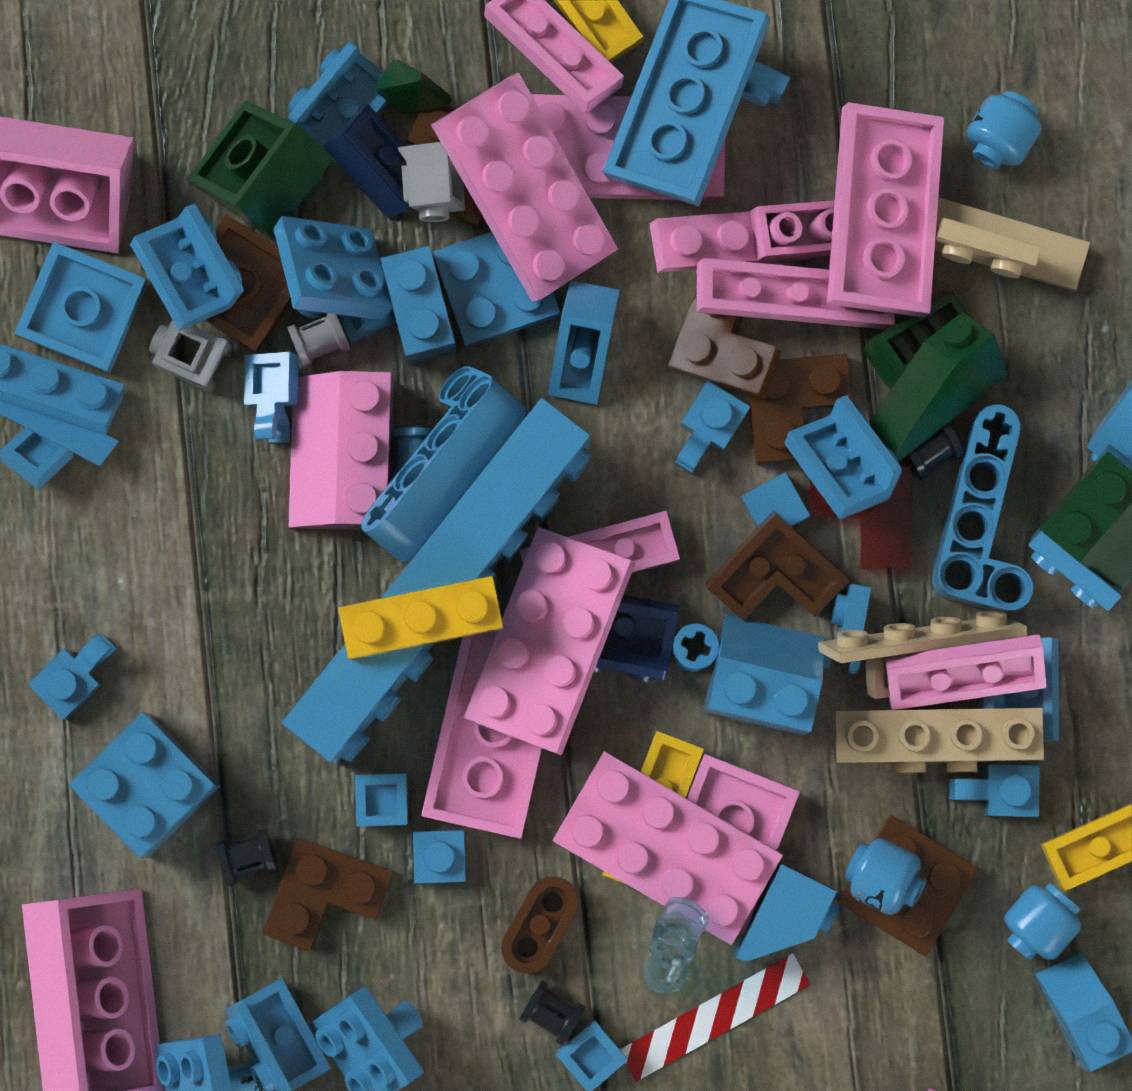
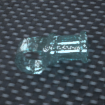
[643,897,709,995]

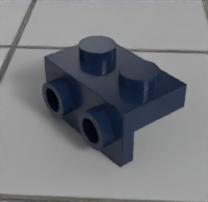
[594,595,680,682]

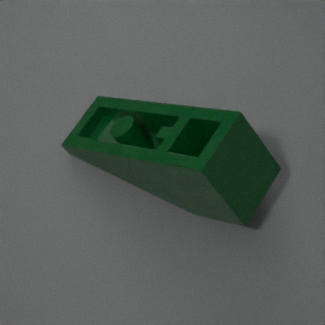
[869,312,1008,462]

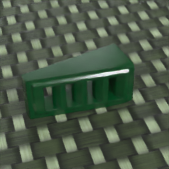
[864,291,970,389]

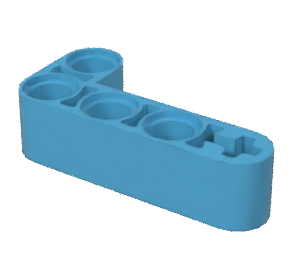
[361,366,526,562]
[932,404,1033,614]

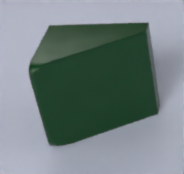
[375,59,452,114]

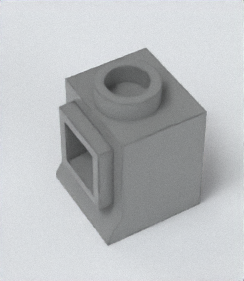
[398,142,465,222]
[149,319,233,394]

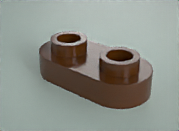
[502,876,578,974]

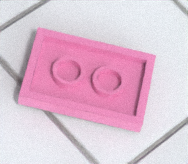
[648,754,800,935]

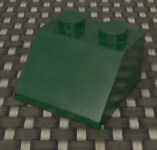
[187,100,334,239]
[1040,444,1132,588]

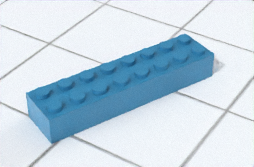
[281,397,592,764]

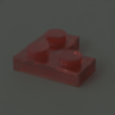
[809,466,912,569]

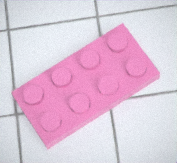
[431,73,618,302]
[531,94,725,201]
[827,102,944,317]
[464,527,635,755]
[421,630,542,839]
[552,752,783,945]

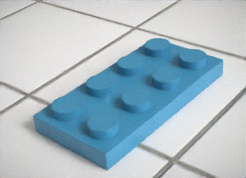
[602,0,770,206]

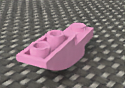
[649,200,835,274]

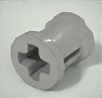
[287,313,351,368]

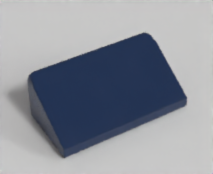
[324,104,410,218]

